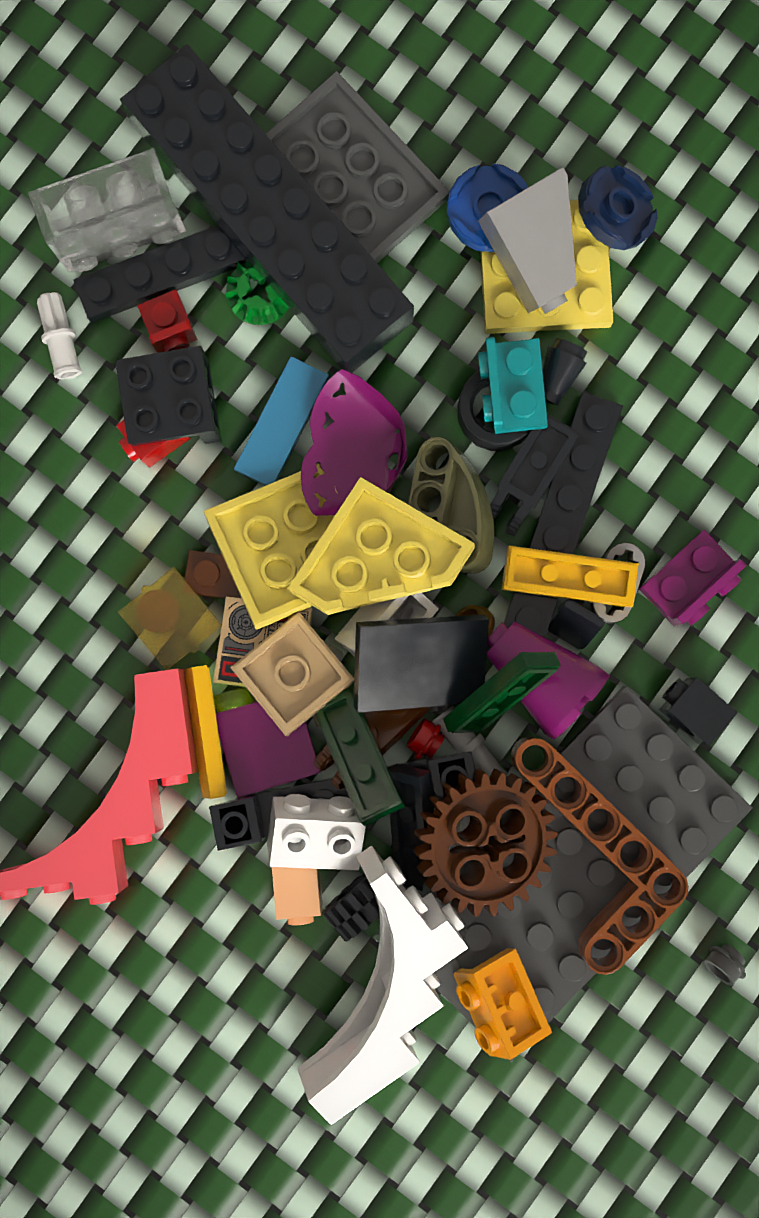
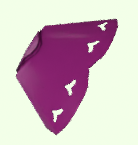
[301,369,407,516]

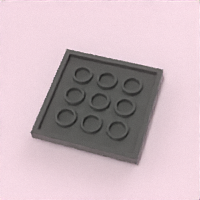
[266,71,450,263]

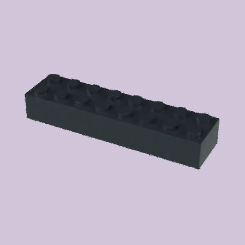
[120,44,414,373]

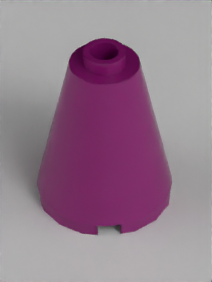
[487,621,610,740]

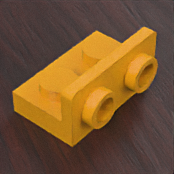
[453,948,552,1060]

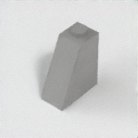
[478,167,577,314]

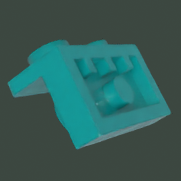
[478,337,548,434]

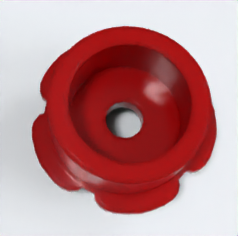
[406,718,444,760]

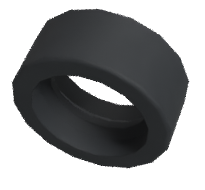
[457,370,531,451]

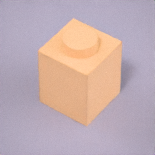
[272,867,323,925]

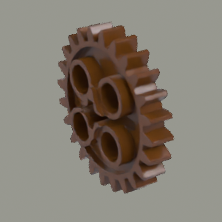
[413,768,558,917]

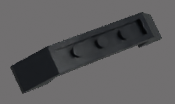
[209,751,475,851]

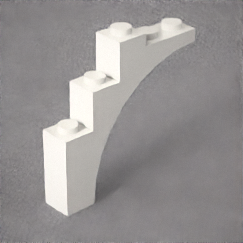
[297,846,468,1125]

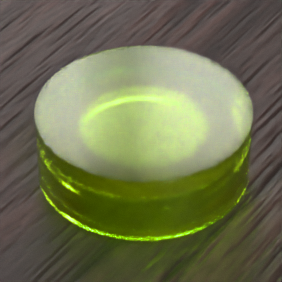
[213,687,256,713]

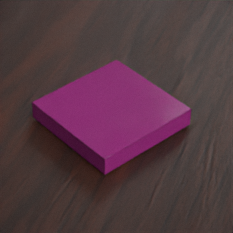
[216,701,321,798]

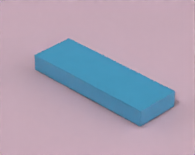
[234,356,329,486]

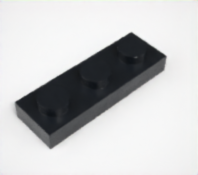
[388,763,437,898]

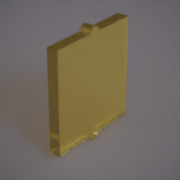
[118,567,222,670]

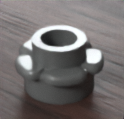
[704,944,746,986]

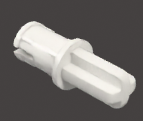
[37,292,82,379]

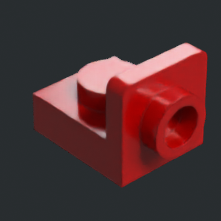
[137,289,198,353]

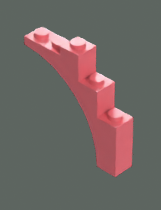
[0,668,198,905]

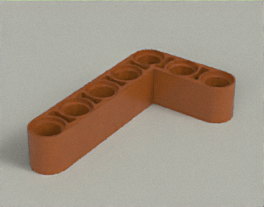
[511,737,689,975]

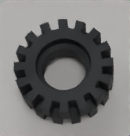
[322,872,405,942]

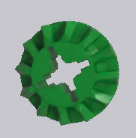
[225,261,289,325]

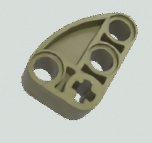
[408,437,494,574]

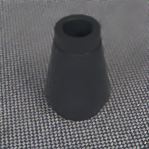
[542,338,587,406]

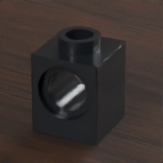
[659,677,738,746]

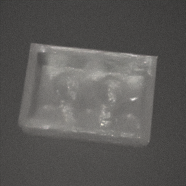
[28,148,186,272]

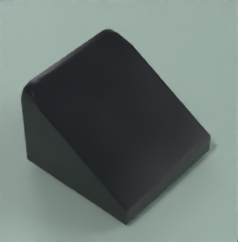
[548,599,605,650]

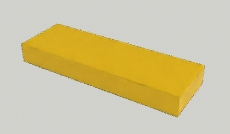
[501,546,639,608]
[184,665,227,799]

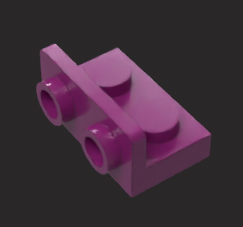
[639,530,746,626]

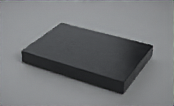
[353,615,489,712]

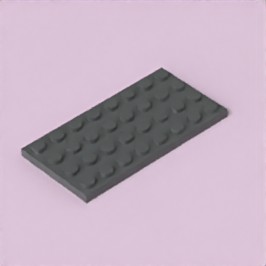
[434,686,753,1062]

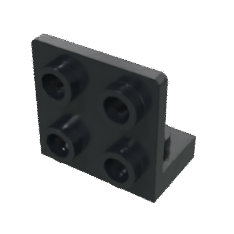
[116,346,222,446]

